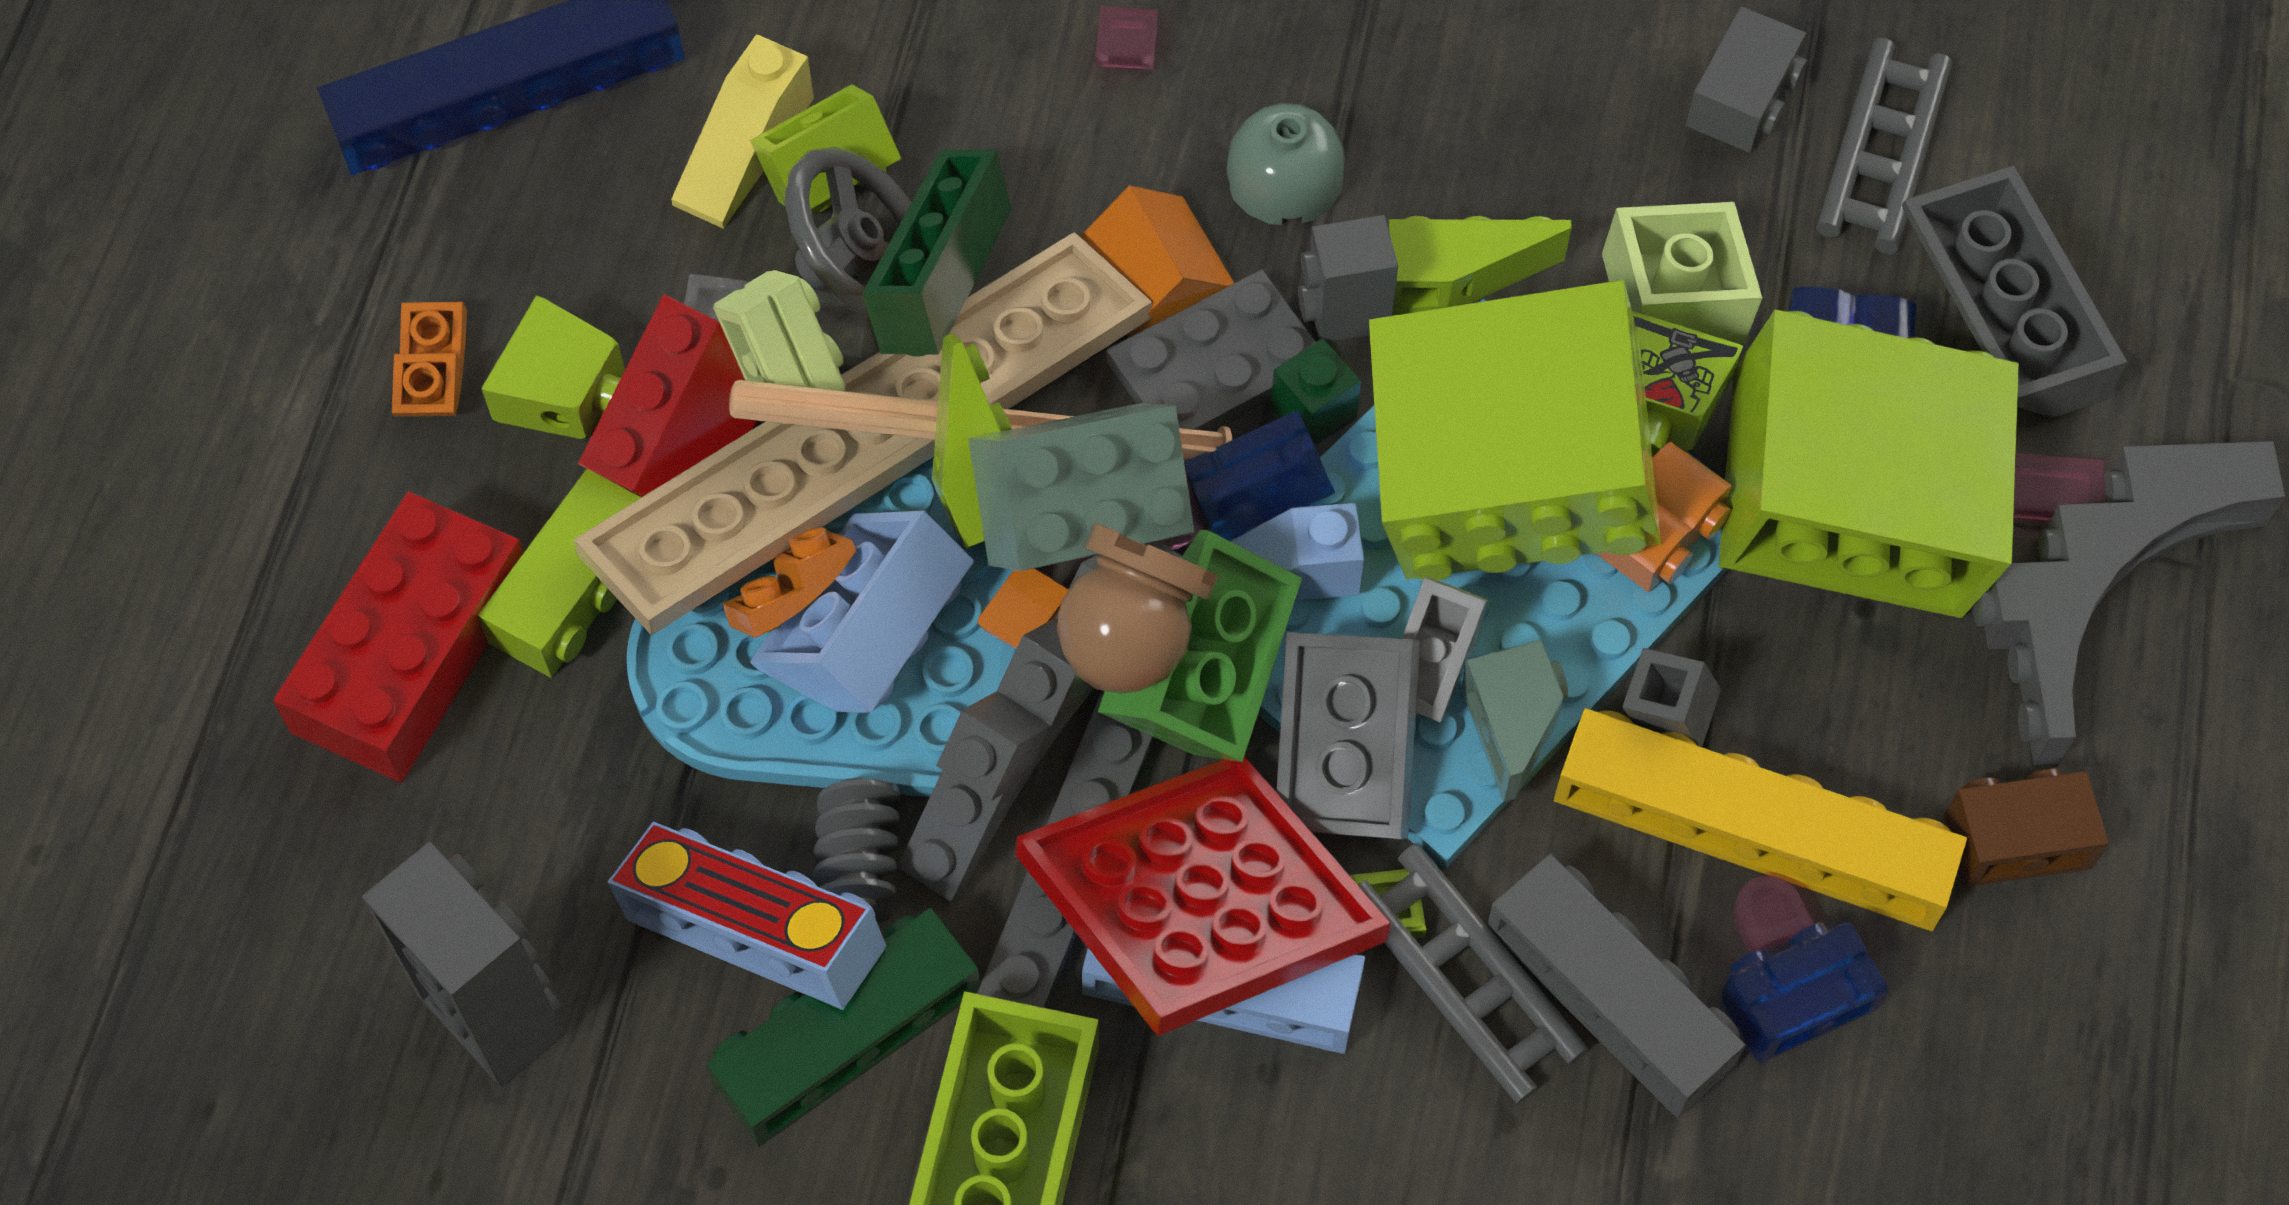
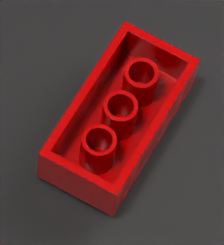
[273,491,524,783]

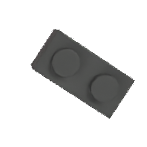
[1686,6,1808,153]
[1298,215,1398,342]

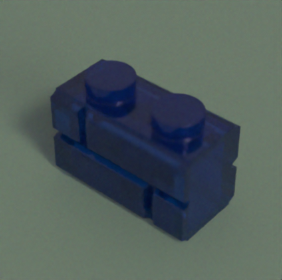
[1184,411,1335,541]
[1721,922,1888,1063]

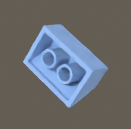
[750,511,974,713]

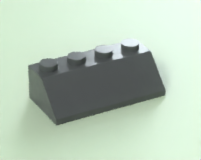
[1902,165,2127,418]

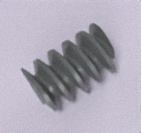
[812,778,901,924]

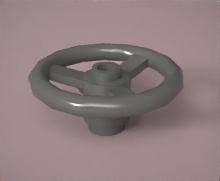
[784,147,912,316]

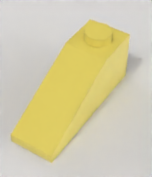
[671,34,814,229]

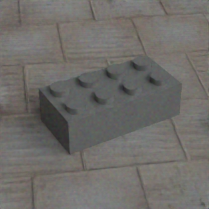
[362,841,564,1088]

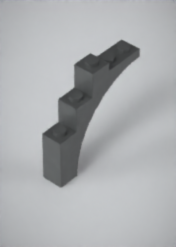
[1973,441,2286,765]
[898,541,1182,902]

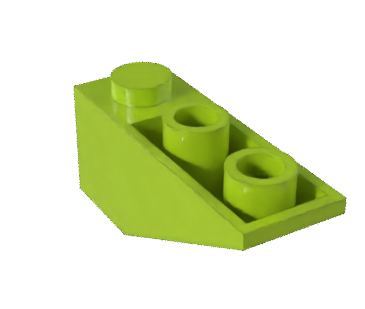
[1388,216,1572,314]
[932,333,1012,549]

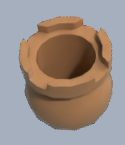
[1057,523,1219,694]

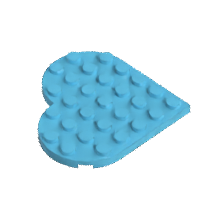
[627,457,1016,797]

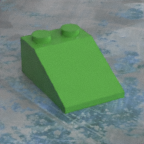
[1098,530,1302,762]

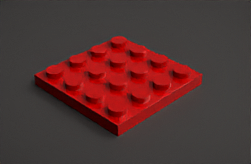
[1015,756,1391,1036]

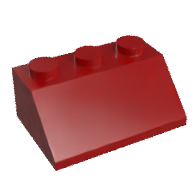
[578,294,760,497]

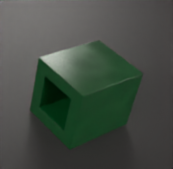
[1271,338,1361,450]

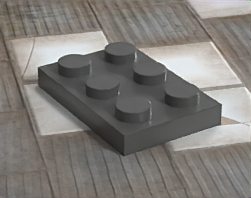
[1106,269,1316,431]
[1277,632,1420,839]

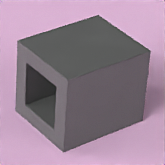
[1622,648,1721,747]

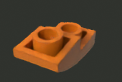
[392,302,467,417]
[722,527,856,638]

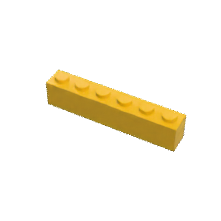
[1553,708,1967,932]

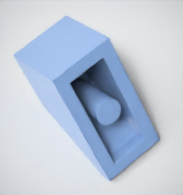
[1230,503,1364,601]

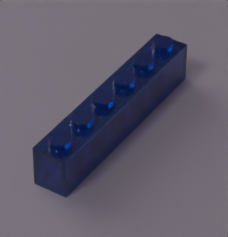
[317,0,685,176]

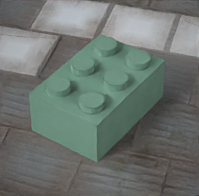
[968,403,1194,571]

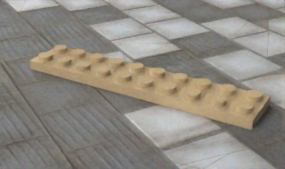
[574,232,1152,636]

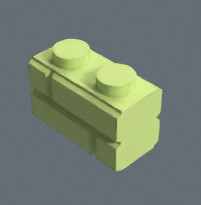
[713,270,846,424]

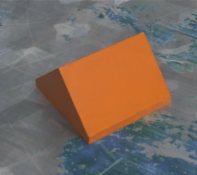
[1080,185,1234,338]

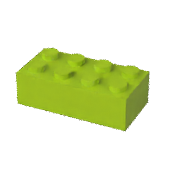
[909,991,1099,1205]

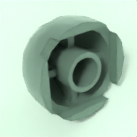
[1227,103,1345,225]

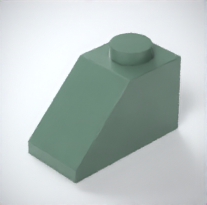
[1461,640,1568,802]

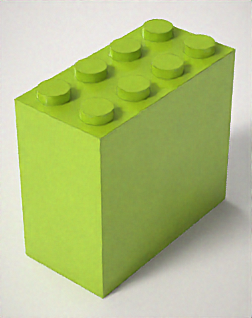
[1369,280,1661,581]
[1718,309,2019,618]

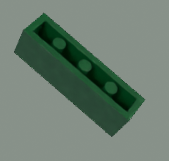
[862,149,1012,357]
[706,908,980,1147]

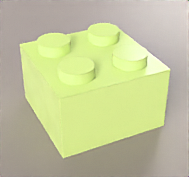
[1602,202,1762,344]

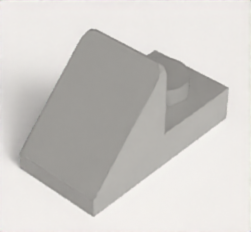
[1402,576,1488,722]

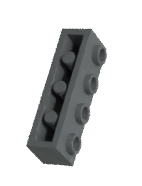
[1487,854,1745,1119]

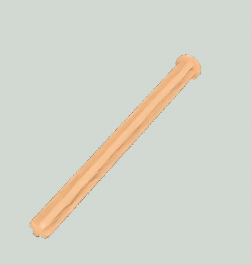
[729,380,1232,476]

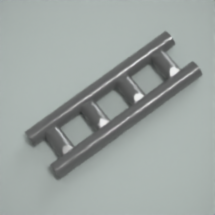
[1816,38,1952,254]
[1358,843,1589,1104]

